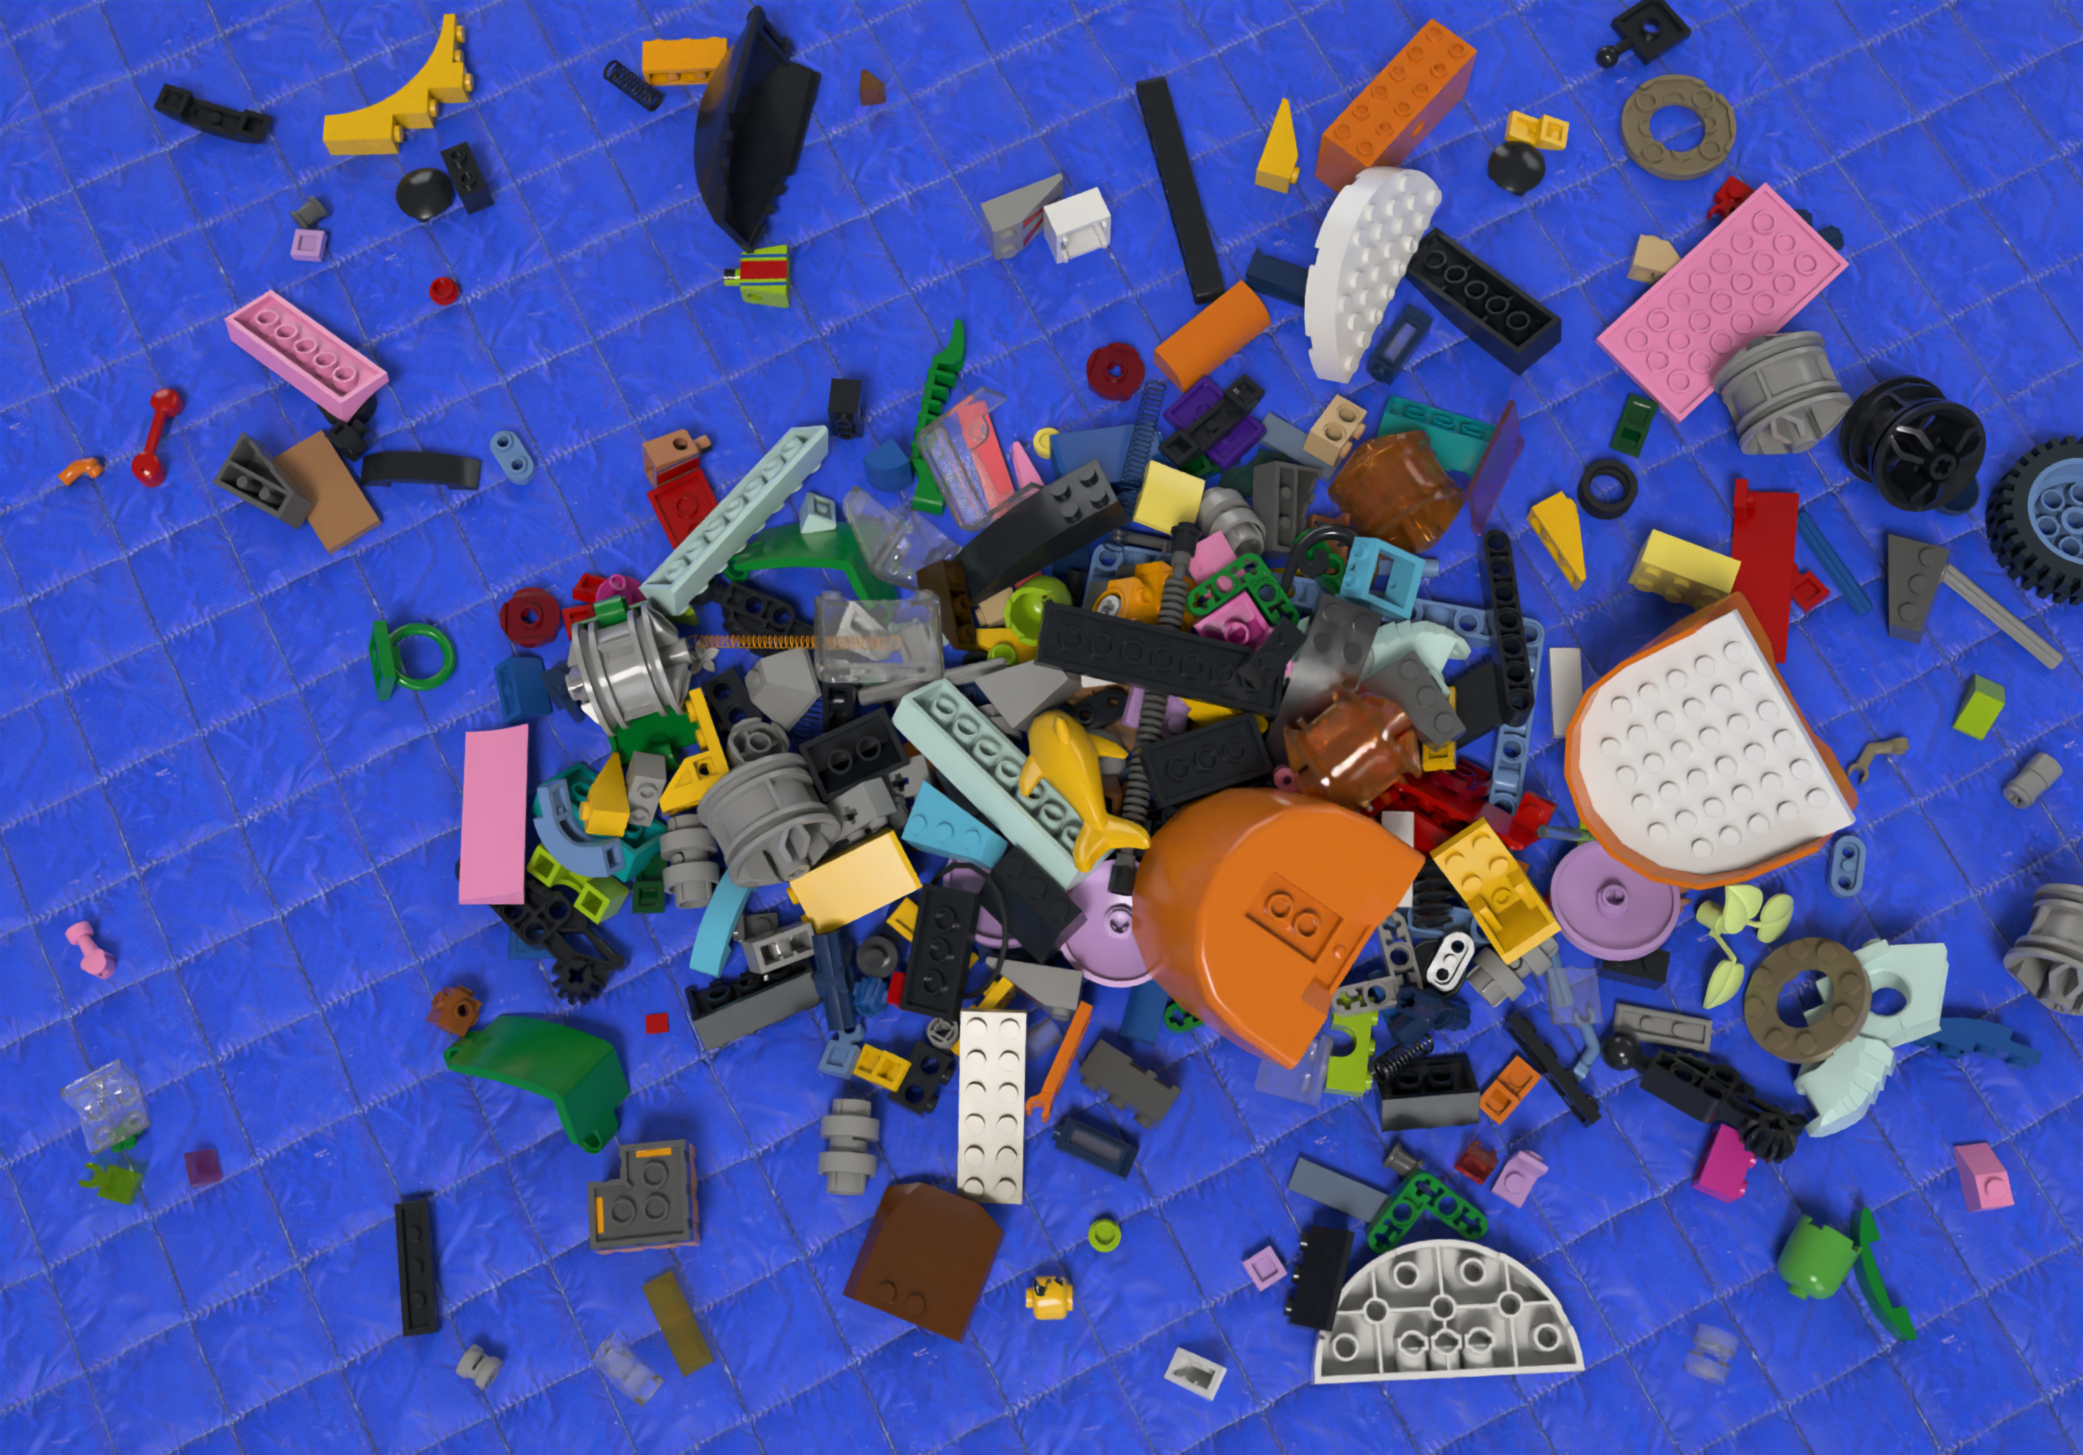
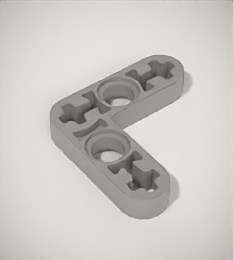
[1330,911,1423,1018]

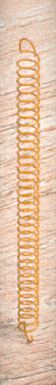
[687,635,901,650]

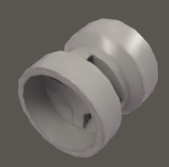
[927,1017,960,1056]
[456,1344,503,1391]

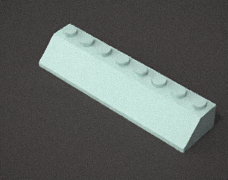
[639,425,828,616]
[891,677,1116,893]

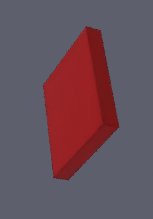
[645,1013,669,1035]

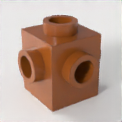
[425,985,482,1038]

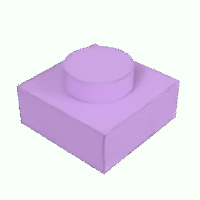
[290,229,327,262]
[1242,1246,1288,1292]

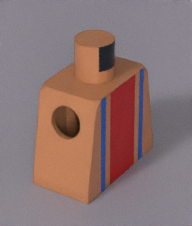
[642,429,712,489]

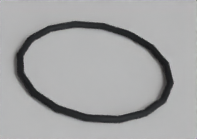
[930,863,1008,999]

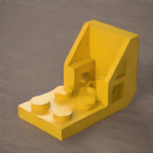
[659,687,729,818]
[1430,816,1562,965]

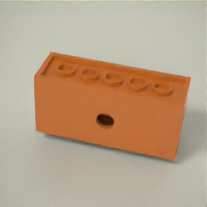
[1314,18,1477,194]

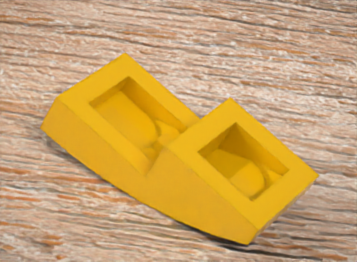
[1504,110,1569,150]
[852,1044,912,1092]

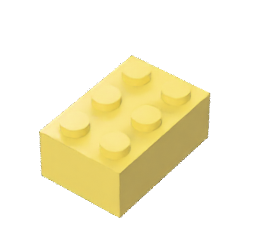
[1628,529,1741,611]

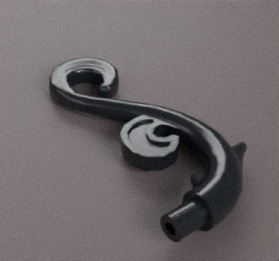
[1255,520,1363,612]

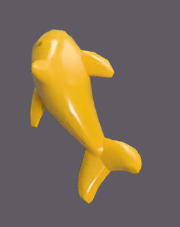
[1018,709,1152,873]

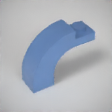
[533,779,626,878]

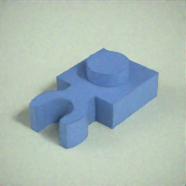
[818,1024,865,1080]

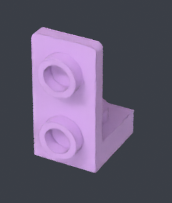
[1490,1150,1549,1209]

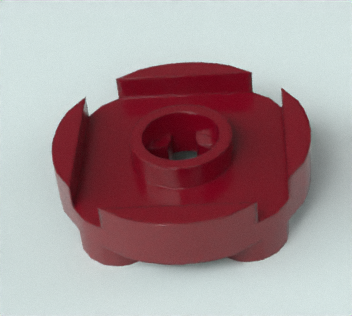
[1086,342,1145,402]
[499,587,562,648]
[1429,758,1494,802]

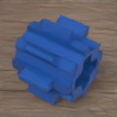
[852,975,888,1018]

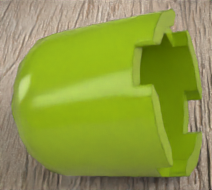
[1004,575,1073,646]

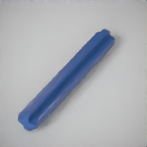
[1797,511,1873,616]

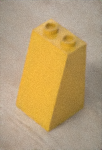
[785,826,923,934]

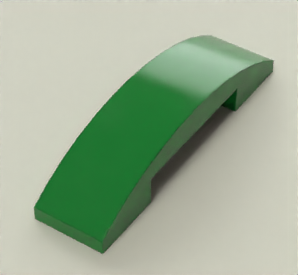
[1849,1207,1918,1342]

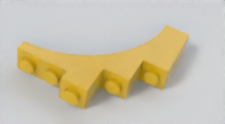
[323,14,474,156]

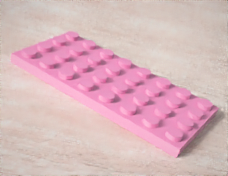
[1594,182,1849,425]

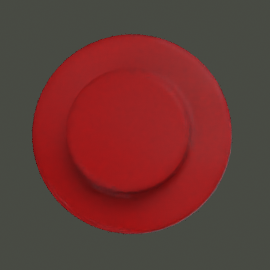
[429,277,459,306]

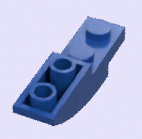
[1909,1017,2042,1071]

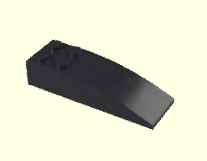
[1404,228,1562,376]
[950,459,1129,608]
[1264,591,1383,788]

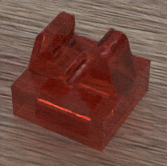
[1453,1139,1499,1186]

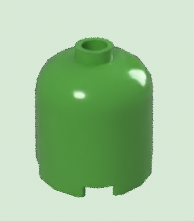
[1777,1214,1862,1301]

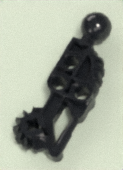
[690,575,861,679]
[455,857,627,1006]
[1600,1030,1808,1164]

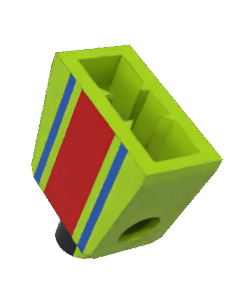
[724,245,791,308]

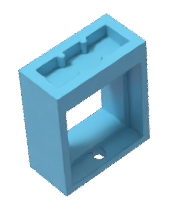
[1339,537,1426,620]

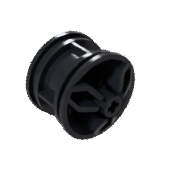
[1839,375,1986,512]

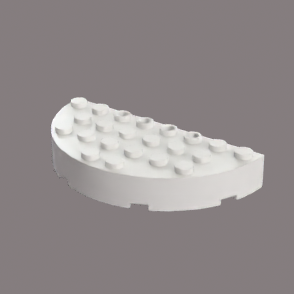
[1304,166,1442,384]
[1311,1239,1585,1385]

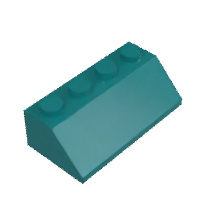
[1374,394,1504,480]
[531,762,668,883]

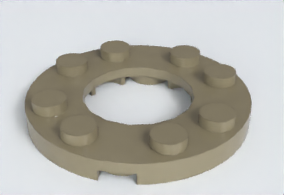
[1619,74,1736,181]
[1744,937,1872,1064]

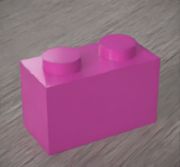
[1691,1124,1758,1203]

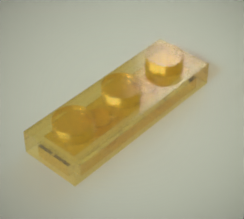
[642,1271,715,1377]

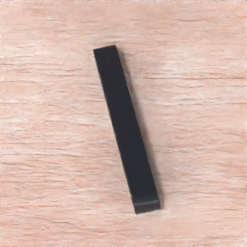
[1136,76,1225,305]

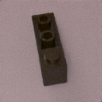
[915,559,978,652]

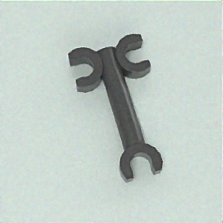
[1111,528,1173,554]

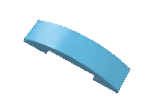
[689,868,758,978]

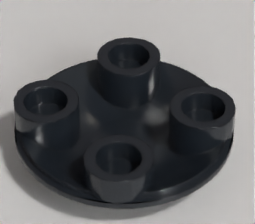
[1487,141,1546,196]
[396,168,455,223]

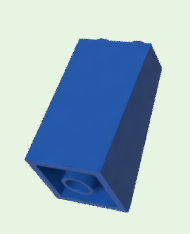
[1049,422,1172,495]

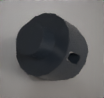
[324,417,370,462]
[856,933,901,978]

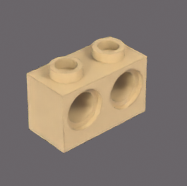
[1303,394,1368,467]

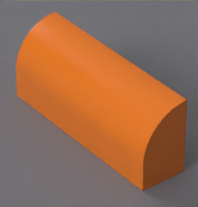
[1153,280,1271,394]

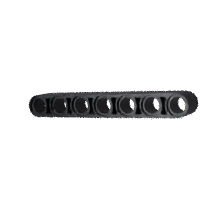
[1477,529,1535,728]

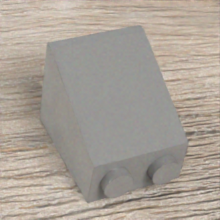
[974,660,1082,732]

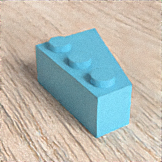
[901,780,1008,870]

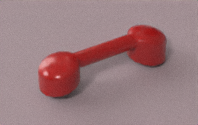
[131,388,184,488]

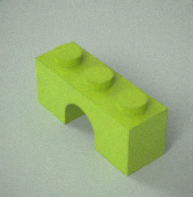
[526,843,630,925]
[1323,994,1379,1098]

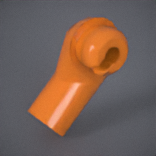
[57,457,104,486]

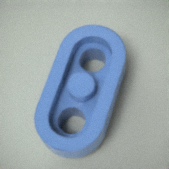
[490,430,536,485]
[1827,836,1867,899]

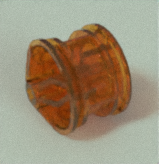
[1327,430,1467,559]
[1283,678,1423,814]

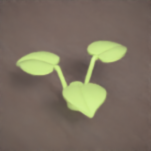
[1696,883,1794,1009]

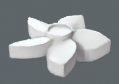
[691,640,719,675]

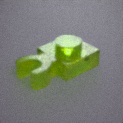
[78,1163,144,1206]

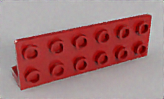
[1729,479,1799,664]
[1356,726,1557,850]

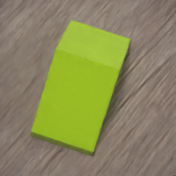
[1952,674,2005,741]

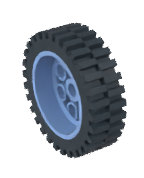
[1985,436,2083,606]

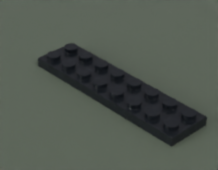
[1033,600,1286,719]

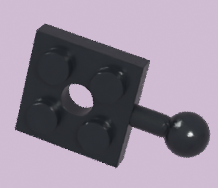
[1596,0,1692,69]

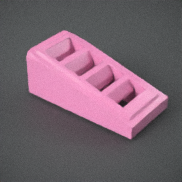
[1011,441,1046,501]

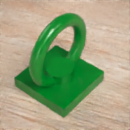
[367,620,456,701]

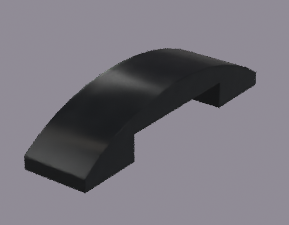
[153,83,273,144]
[1158,374,1265,468]
[360,451,482,491]

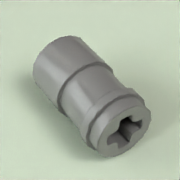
[2003,753,2063,809]

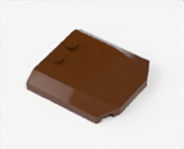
[842,1182,1006,1344]

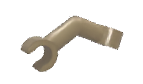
[1845,737,1910,785]

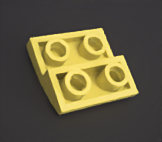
[1132,460,1205,535]

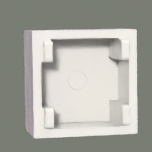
[1043,187,1111,264]

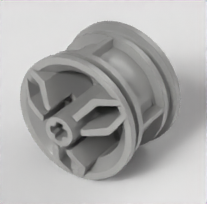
[1712,331,1853,455]
[565,601,694,737]
[697,753,841,888]
[2003,883,2083,1016]

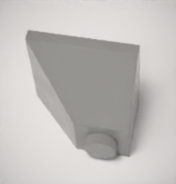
[745,646,821,732]

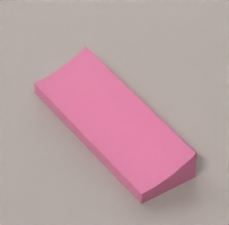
[225,290,389,424]
[459,723,529,905]

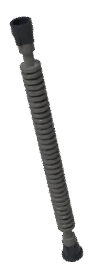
[1107,522,1202,896]

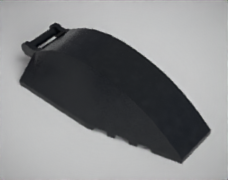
[694,5,821,254]

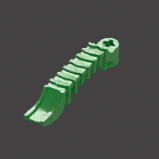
[908,319,965,517]

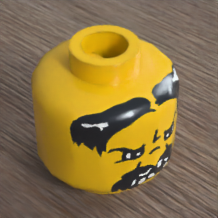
[1026,1276,1073,1320]

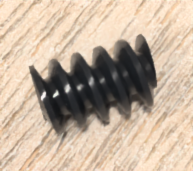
[1412,860,1454,930]

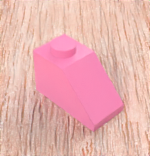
[1953,1143,2015,1212]

